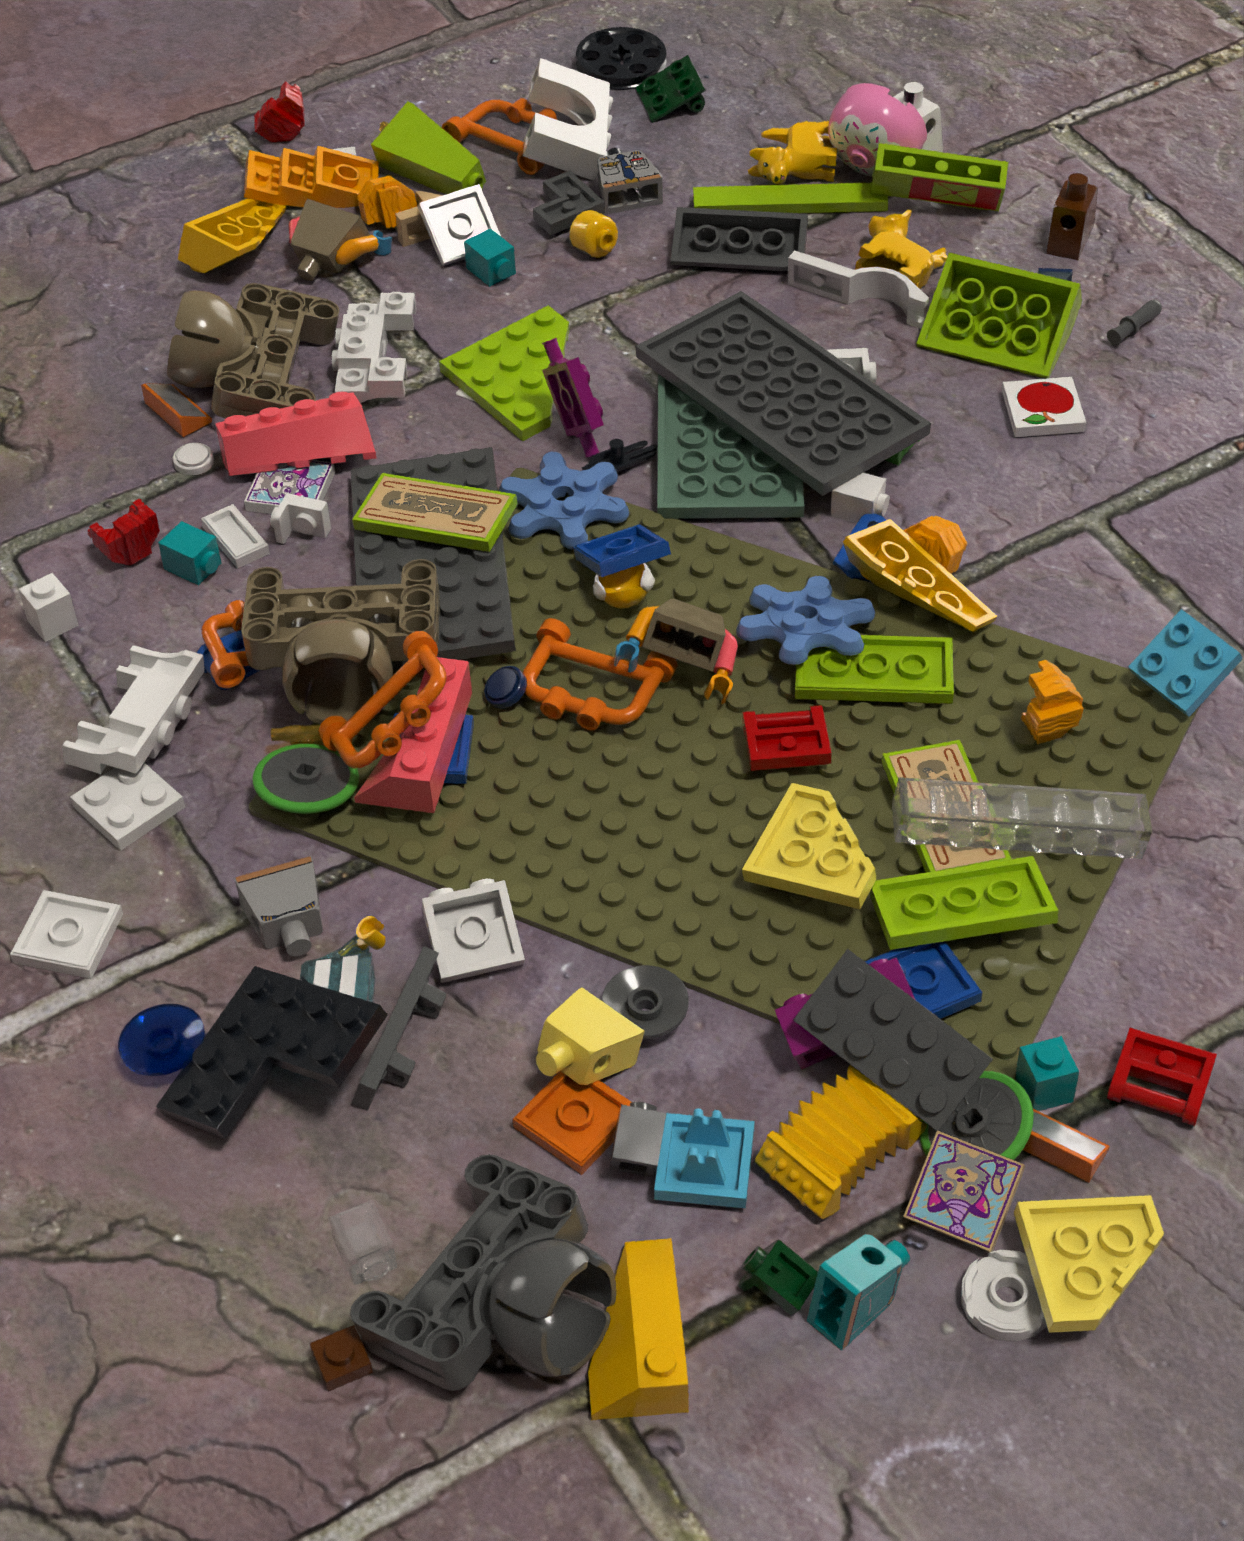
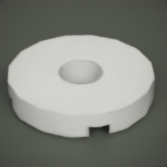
[961,1250,1047,1341]

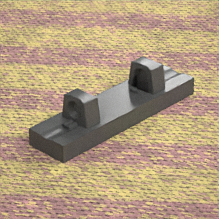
[352,946,447,1111]

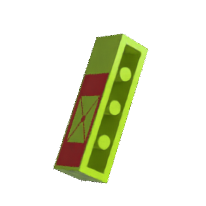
[870,143,1008,212]

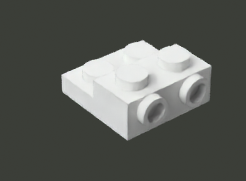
[422,879,525,983]

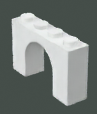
[523,58,613,181]

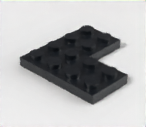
[156,966,388,1139]

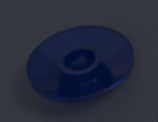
[118,1004,206,1076]

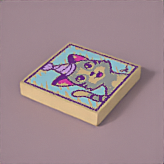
[903,1131,1025,1253]

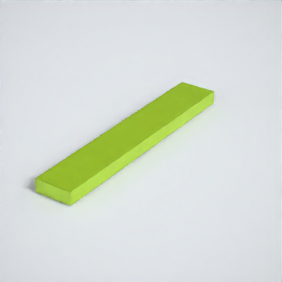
[693,183,888,213]

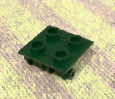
[636,55,706,123]

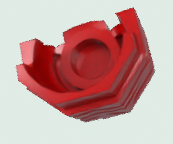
[254,81,305,142]
[87,499,160,566]

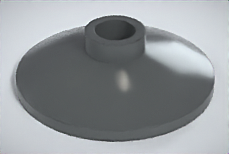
[602,965,689,1039]

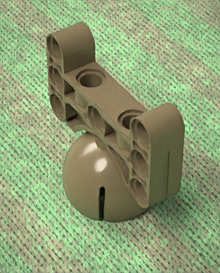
[167,283,339,419]
[241,559,440,724]

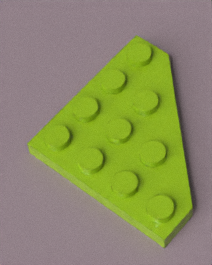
[439,305,569,441]

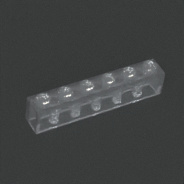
[892,777,1152,859]

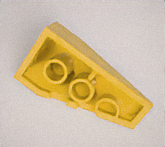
[178,198,286,273]
[843,519,997,632]
[588,1238,689,1420]

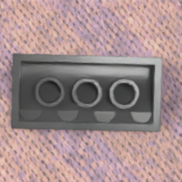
[670,207,808,271]

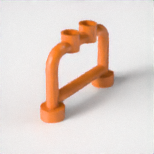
[442,98,557,175]
[201,600,250,688]
[523,618,678,730]
[319,631,447,769]

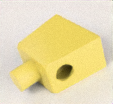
[536,987,644,1085]

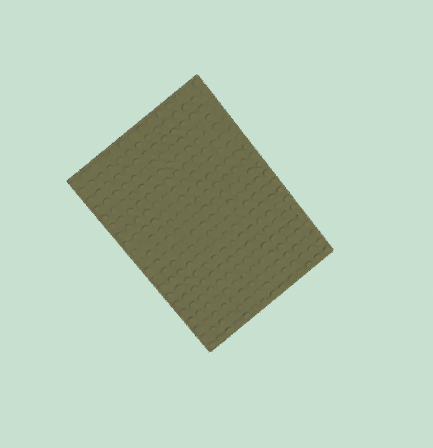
[249,468,1200,1080]

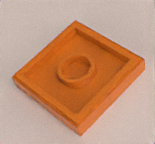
[513,1071,632,1175]

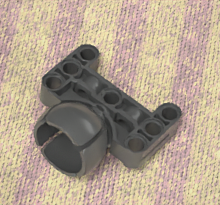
[350,1154,616,1391]

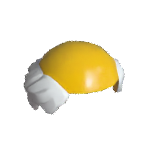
[593,563,655,609]

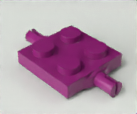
[542,338,604,457]

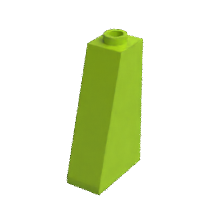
[371,101,486,194]

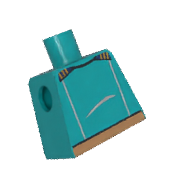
[806,1234,910,1351]

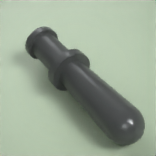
[1107,300,1162,345]

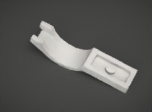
[788,250,929,329]

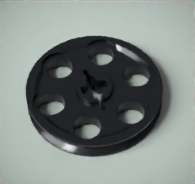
[576,27,667,90]

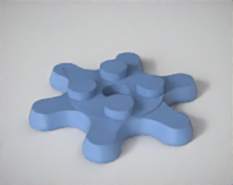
[499,452,629,549]
[736,576,875,665]

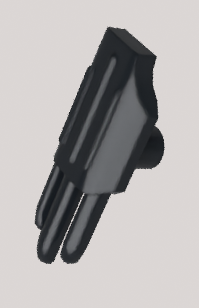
[582,439,658,472]

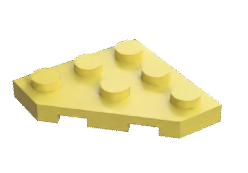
[742,783,876,909]
[1014,1195,1164,1333]

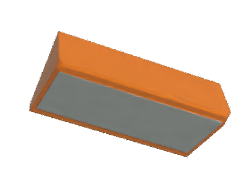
[141,383,212,437]
[1023,1109,1110,1183]

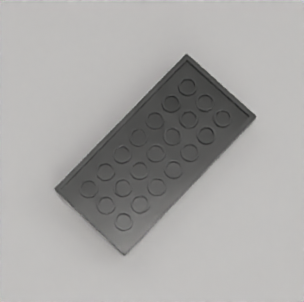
[636,291,931,496]
[351,447,516,670]

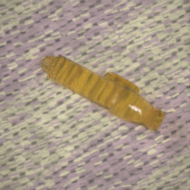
[271,725,322,745]

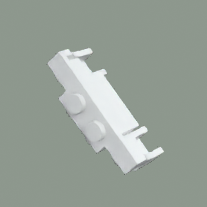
[332,292,416,403]
[62,645,204,774]

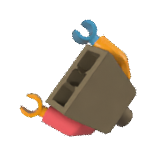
[288,199,392,281]
[614,599,738,704]

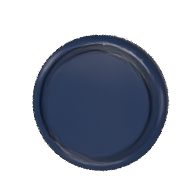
[484,666,527,709]

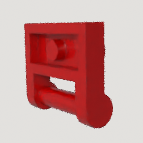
[742,705,832,771]
[1107,1028,1217,1126]

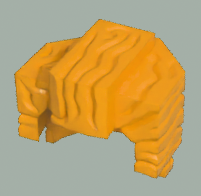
[357,175,417,228]
[903,516,967,574]
[1021,660,1084,744]

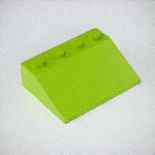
[916,252,1082,379]

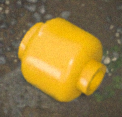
[569,210,618,258]

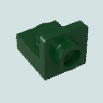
[737,1239,818,1316]

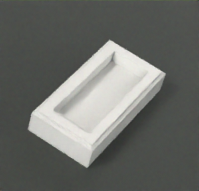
[201,504,270,569]

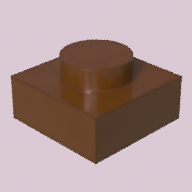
[309,1325,373,1392]

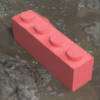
[215,392,376,476]
[354,657,472,813]

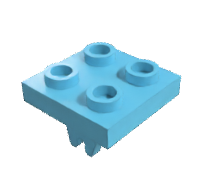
[1128,609,1243,717]
[654,1108,755,1208]

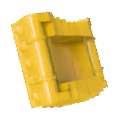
[755,1065,927,1219]

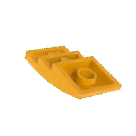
[243,145,379,208]

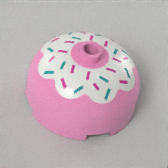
[829,83,927,177]

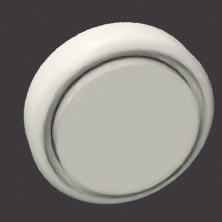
[173,443,214,475]

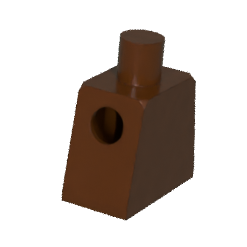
[1046,173,1098,261]

